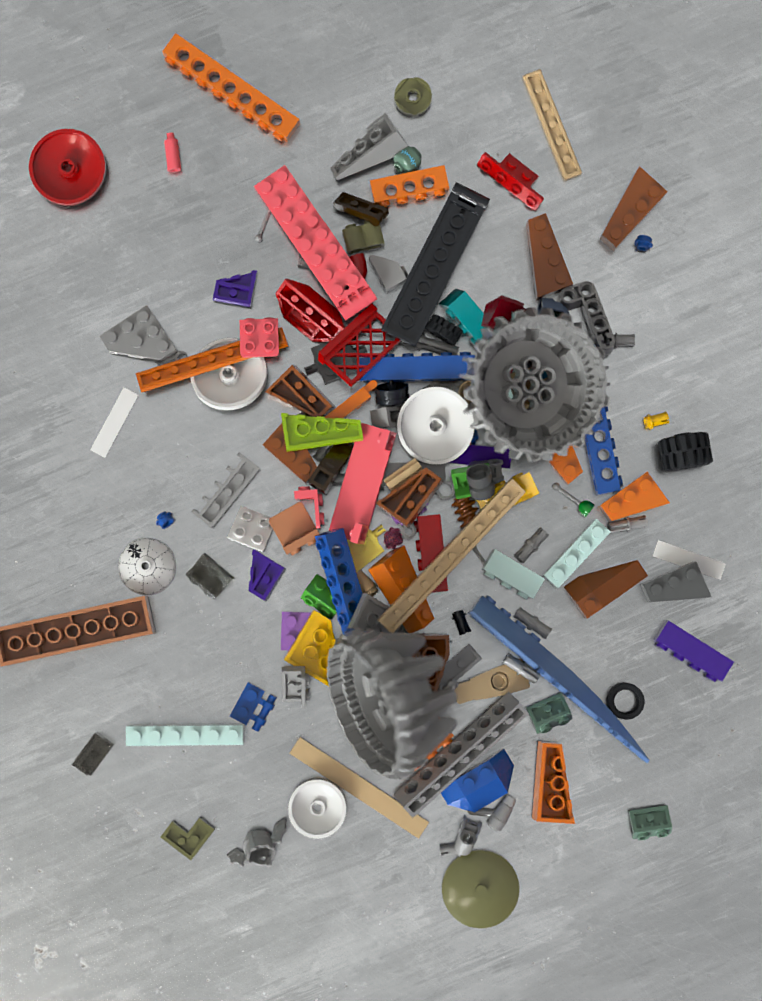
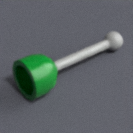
[552,483,595,517]

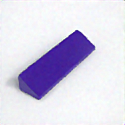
[448,445,511,469]

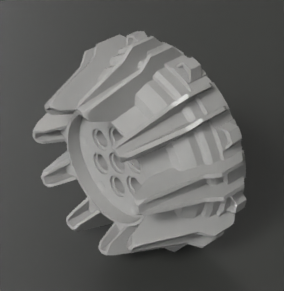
[459,307,610,462]
[327,628,457,780]

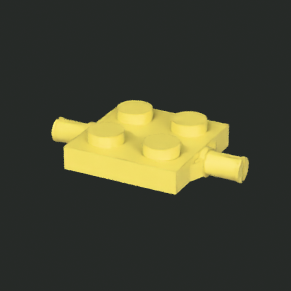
[347,524,386,573]

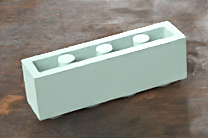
[542,519,610,589]

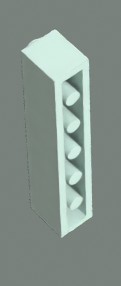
[126,724,244,746]

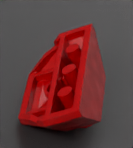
[275,278,345,342]

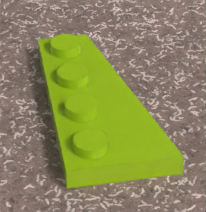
[281,413,363,452]

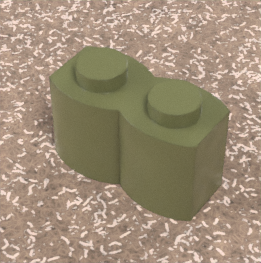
[342,221,385,255]

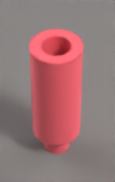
[164,132,181,172]

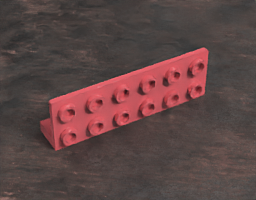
[329,423,397,544]

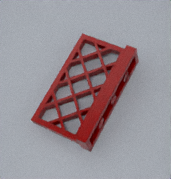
[318,303,401,387]

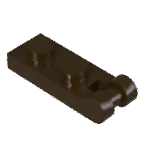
[333,192,389,227]

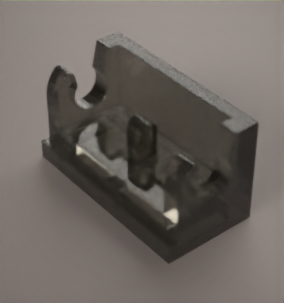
[71,732,114,776]

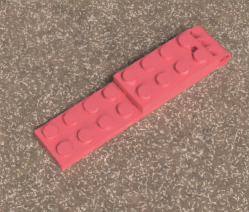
[254,165,377,321]

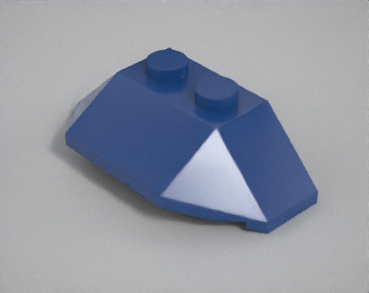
[441,749,514,813]

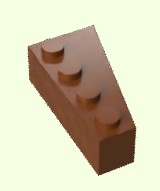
[526,213,573,301]

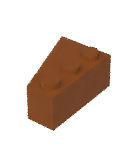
[376,468,443,528]

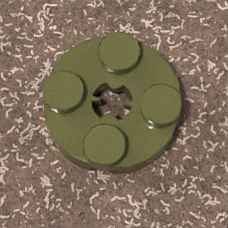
[394,77,432,117]

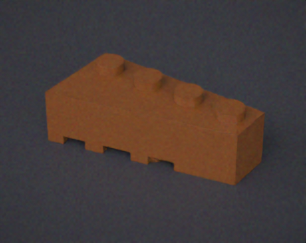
[600,166,668,252]

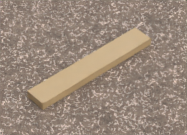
[522,69,582,181]

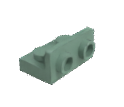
[526,692,572,734]
[629,805,672,840]

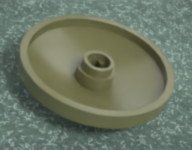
[442,849,519,929]

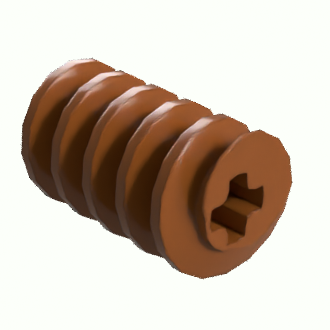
[451,497,479,529]

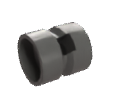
[466,463,495,501]

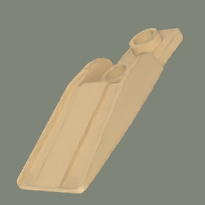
[454,659,530,704]

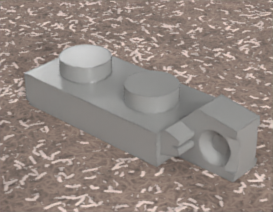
[438,644,482,689]

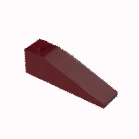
[481,295,526,330]

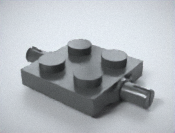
[304,342,367,384]

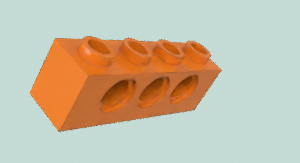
[370,165,449,207]

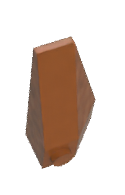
[412,633,450,692]

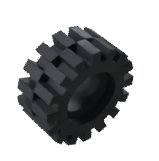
[426,314,463,345]

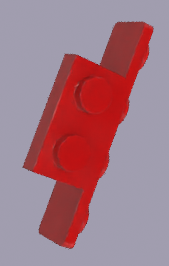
[477,152,544,211]

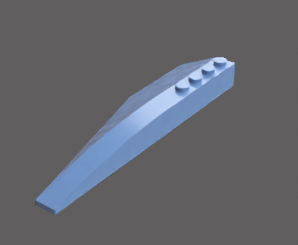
[467,595,650,763]

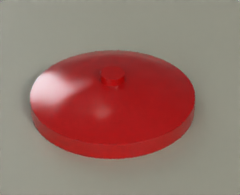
[29,129,106,206]

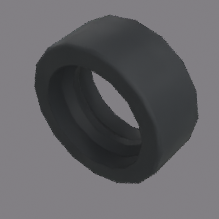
[606,683,645,720]

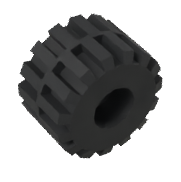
[658,432,713,472]

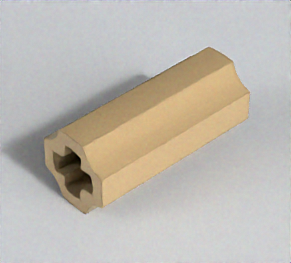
[383,458,423,491]

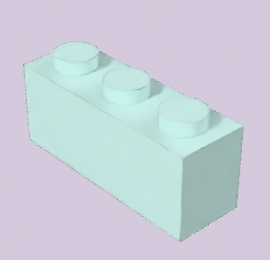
[482,549,545,600]

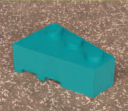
[439,288,484,346]

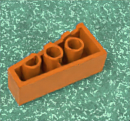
[368,545,434,634]
[532,741,575,824]

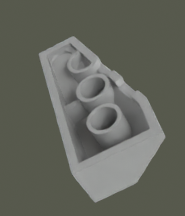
[331,113,408,180]

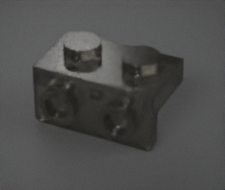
[186,553,234,599]

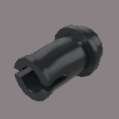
[452,609,471,635]

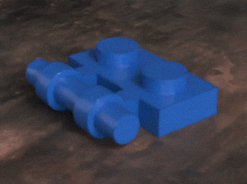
[230,682,277,732]

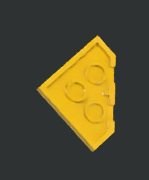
[284,610,336,686]

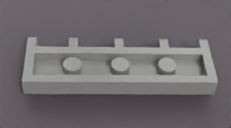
[191,452,260,528]

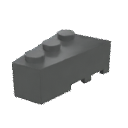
[640,562,712,602]

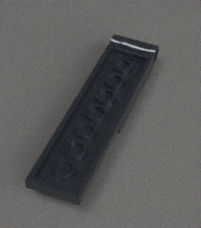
[381,182,490,347]

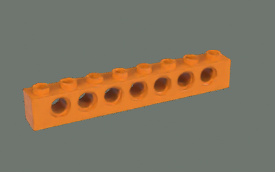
[162,33,300,142]

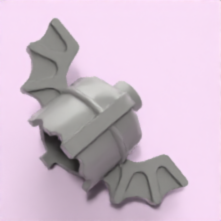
[226,819,288,868]

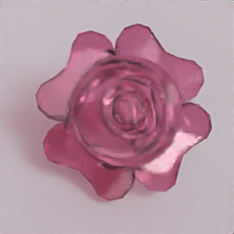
[384,527,403,549]

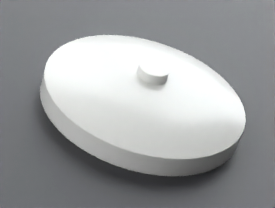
[190,338,267,410]
[397,387,475,464]

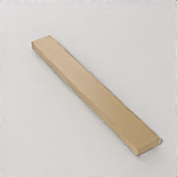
[289,737,429,839]

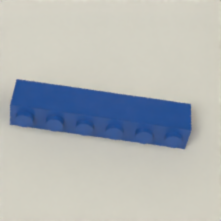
[359,352,475,383]

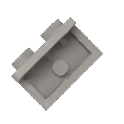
[281,666,309,708]

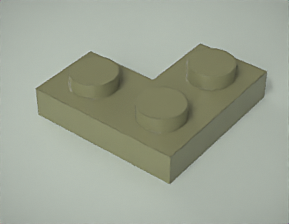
[160,817,215,861]

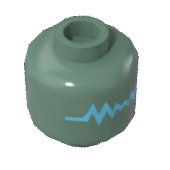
[393,146,422,173]

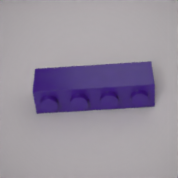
[654,620,734,682]

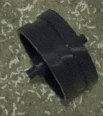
[374,380,410,407]

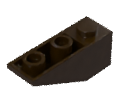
[308,443,354,495]

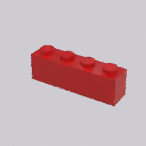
[414,514,448,593]

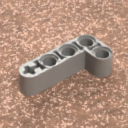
[559,281,615,355]

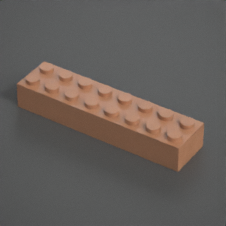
[0,596,155,667]

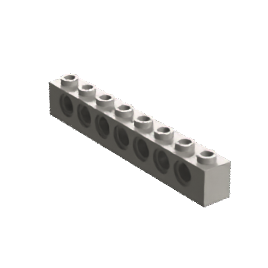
[393,692,529,818]

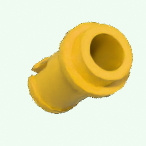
[643,412,669,429]

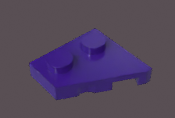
[213,270,257,307]
[248,549,286,601]

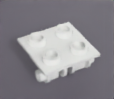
[227,506,273,552]

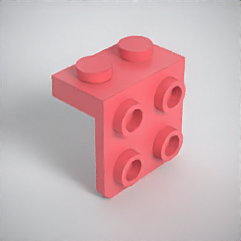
[239,317,279,358]
[294,486,325,529]

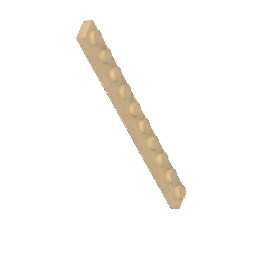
[378,478,526,633]

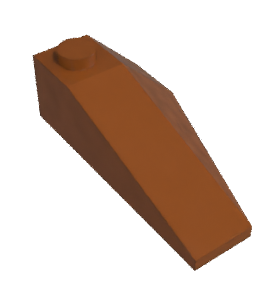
[563,560,648,619]

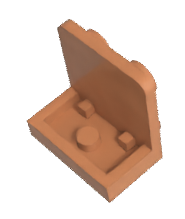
[269,502,320,555]

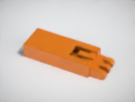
[325,380,377,419]

